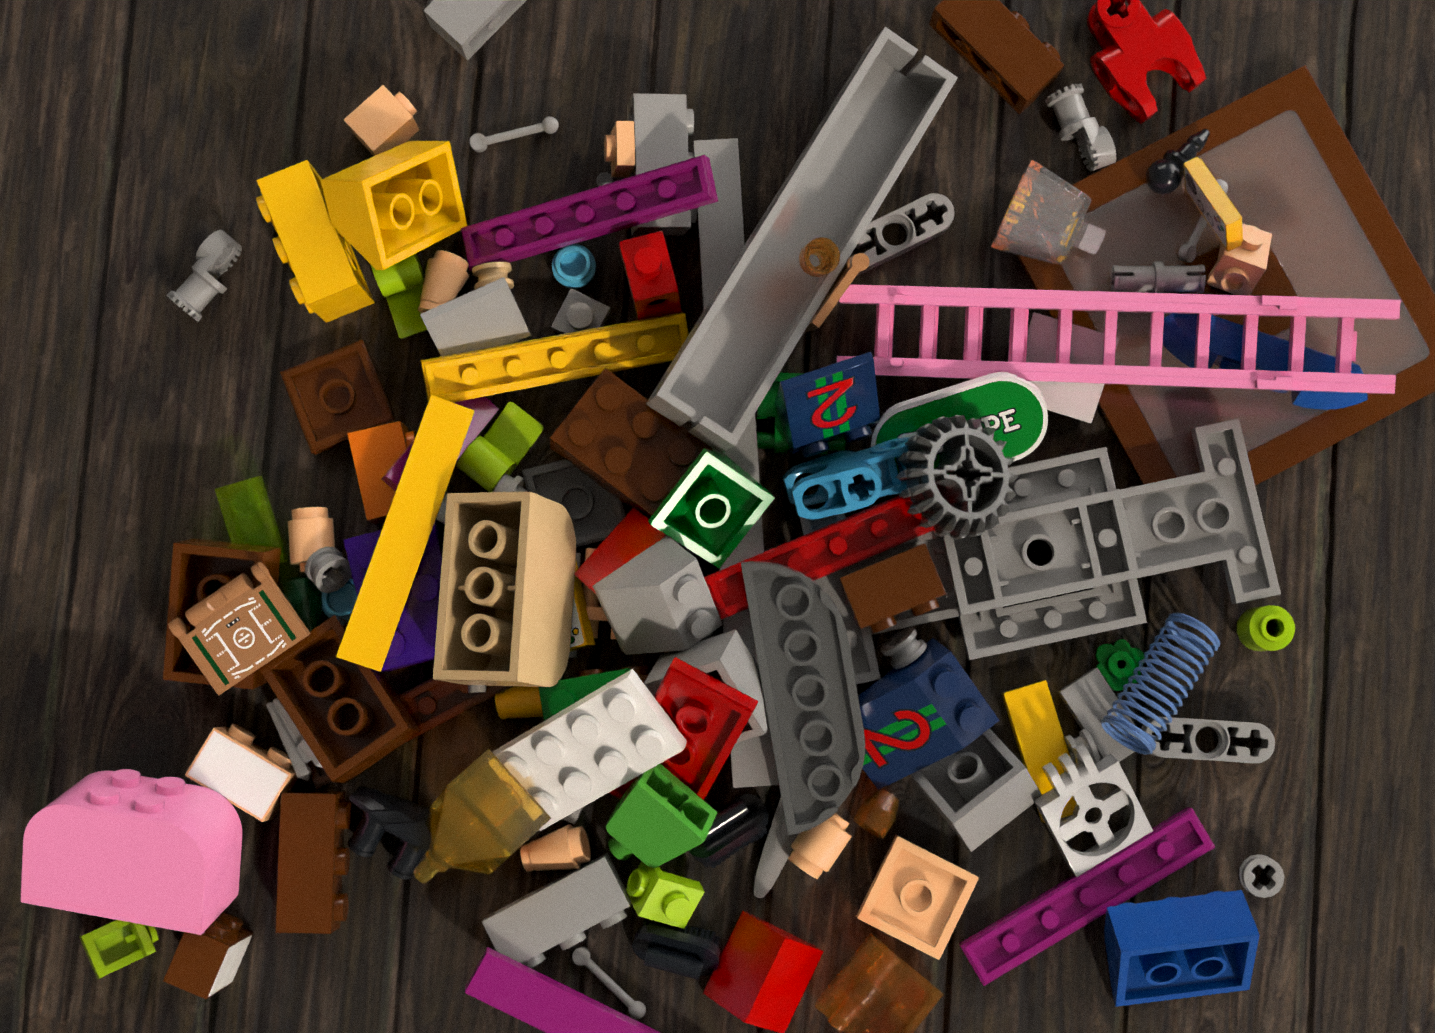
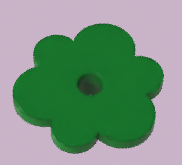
[1095,639,1144,691]

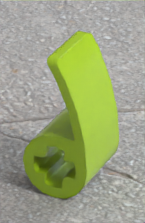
[370,253,427,339]
[456,401,543,492]

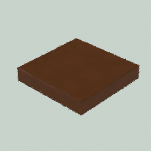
[280,340,397,455]

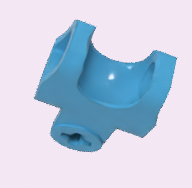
[783,437,910,520]

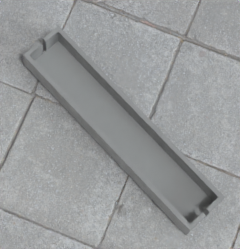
[646,27,958,454]

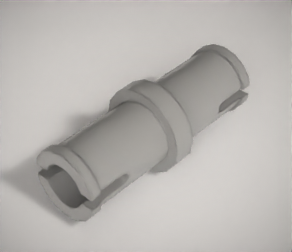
[1110,261,1206,293]

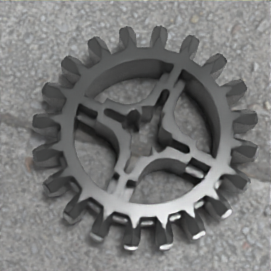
[895,415,1019,540]

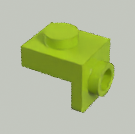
[626,861,705,929]
[79,920,159,979]

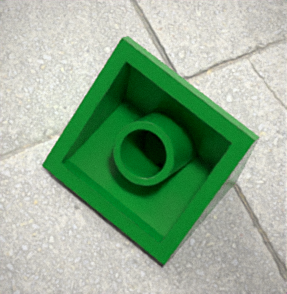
[648,448,775,569]

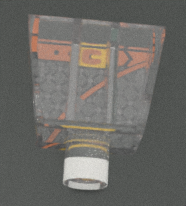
[991,160,1106,264]

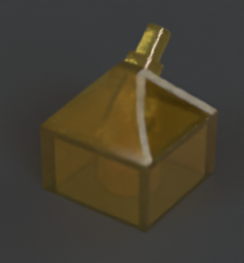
[413,749,551,883]

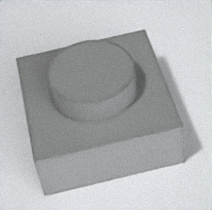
[551,288,611,334]

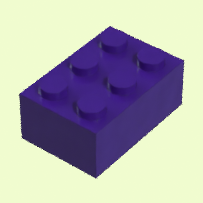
[343,519,444,672]

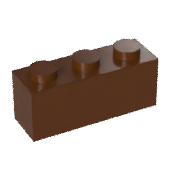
[929,0,1064,115]
[275,790,352,934]

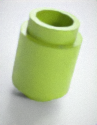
[1237,605,1295,651]

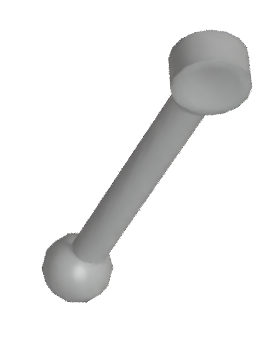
[470,116,559,152]
[1179,179,1228,262]
[572,946,646,1019]

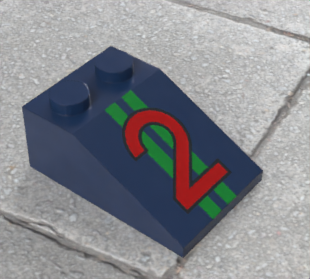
[774,352,880,458]
[858,638,1000,790]

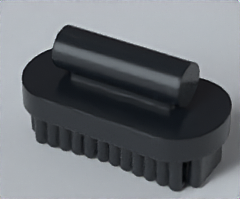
[689,794,771,868]
[632,918,721,980]

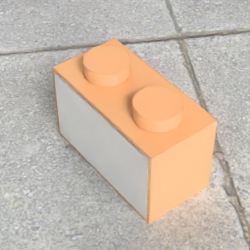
[185,724,298,822]

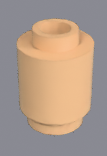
[288,507,335,573]
[788,813,852,879]

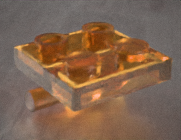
[814,933,944,1033]

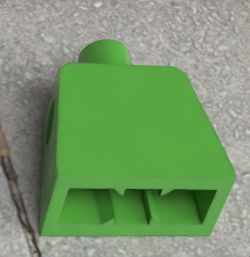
[605,764,718,868]

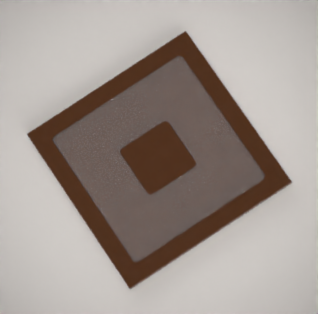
[999,65,1435,486]

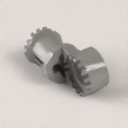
[1045,84,1116,171]
[166,230,242,322]

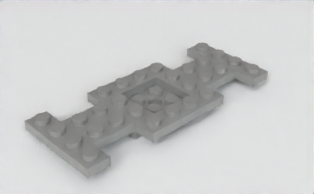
[799,418,1281,684]

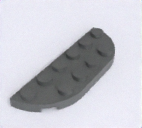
[741,561,865,836]

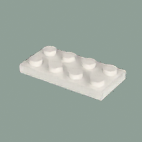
[486,669,687,831]

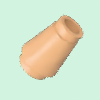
[418,250,469,313]
[520,824,591,872]

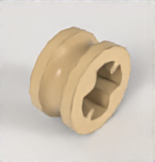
[472,262,514,290]

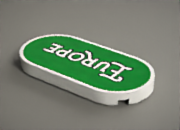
[871,372,1048,475]

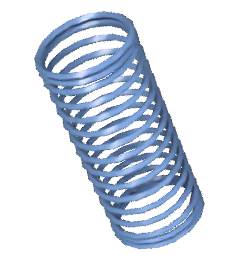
[1101,613,1220,755]

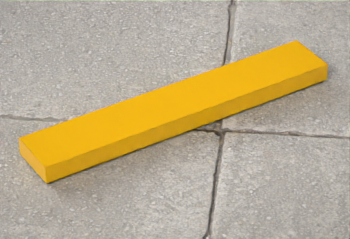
[420,312,689,402]
[336,395,474,672]

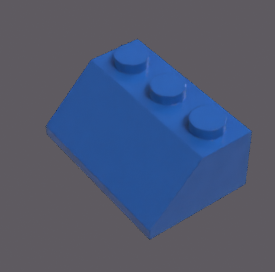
[1104,890,1260,1007]

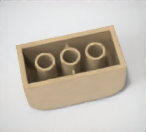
[433,492,576,687]

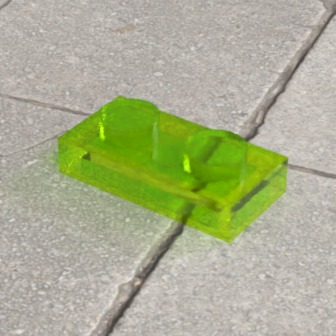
[215,476,288,563]

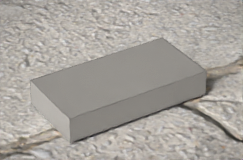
[1057,668,1140,762]

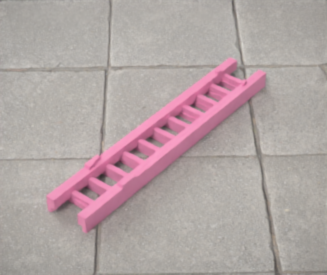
[837,284,1401,394]

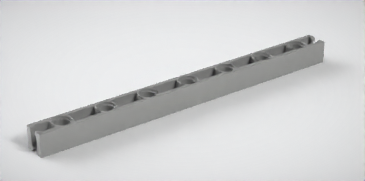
[694,138,779,788]

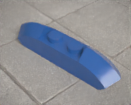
[1163,313,1368,410]

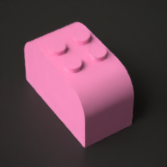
[21,769,242,935]

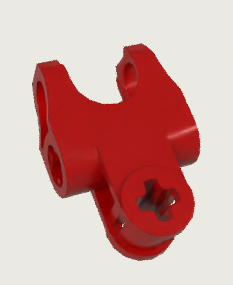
[1087,0,1206,124]

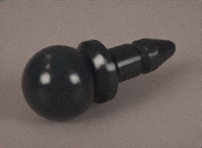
[1146,129,1210,195]

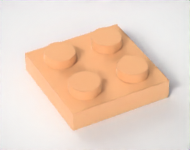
[856,835,979,960]

